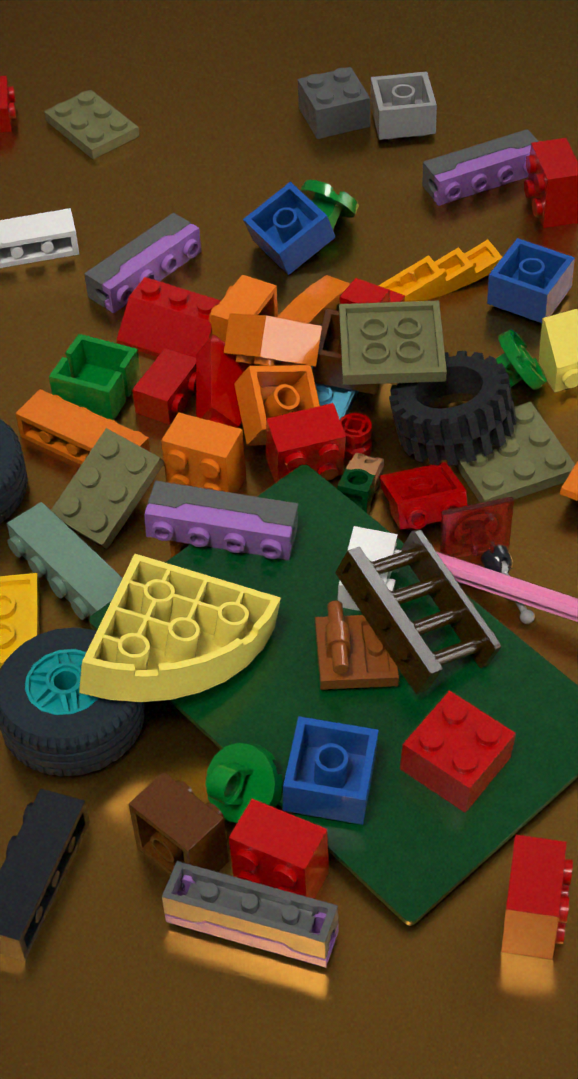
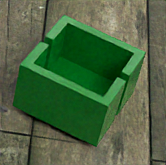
[49,334,142,420]

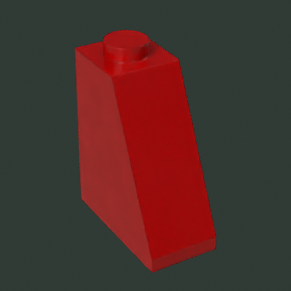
[196,334,258,428]

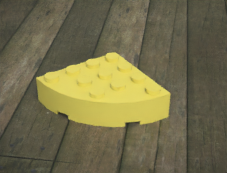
[79,554,281,702]

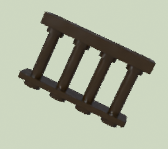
[335,529,501,694]

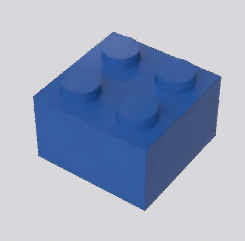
[243,182,335,275]
[487,238,575,323]
[283,716,379,825]

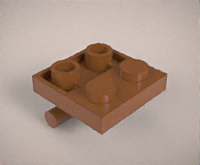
[315,601,399,690]

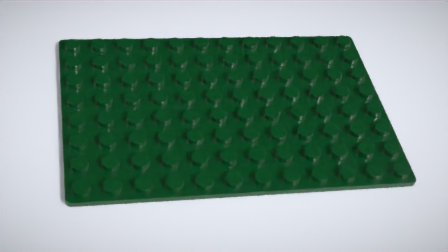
[89,465,578,925]

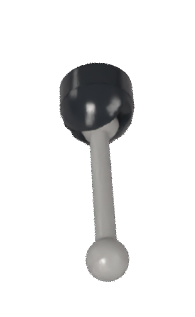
[481,545,535,624]

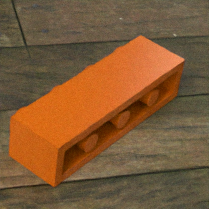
[15,389,151,465]

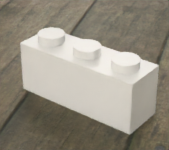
[0,208,79,268]

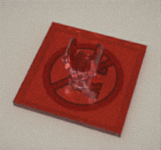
[440,496,514,558]

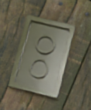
[44,89,140,159]
[51,428,164,550]

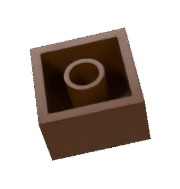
[312,309,378,395]
[129,772,229,875]

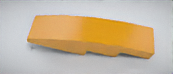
[378,240,502,302]

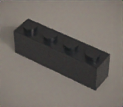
[0,789,90,961]

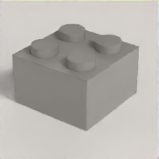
[371,72,437,140]

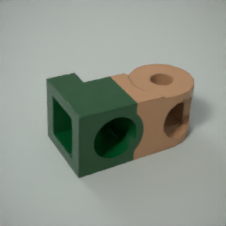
[337,453,384,514]

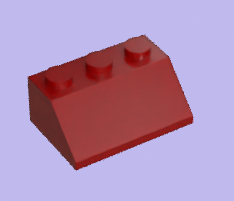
[117,277,221,358]

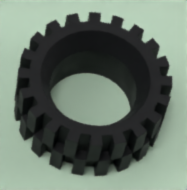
[389,351,516,466]

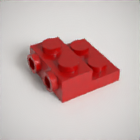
[379,462,468,530]

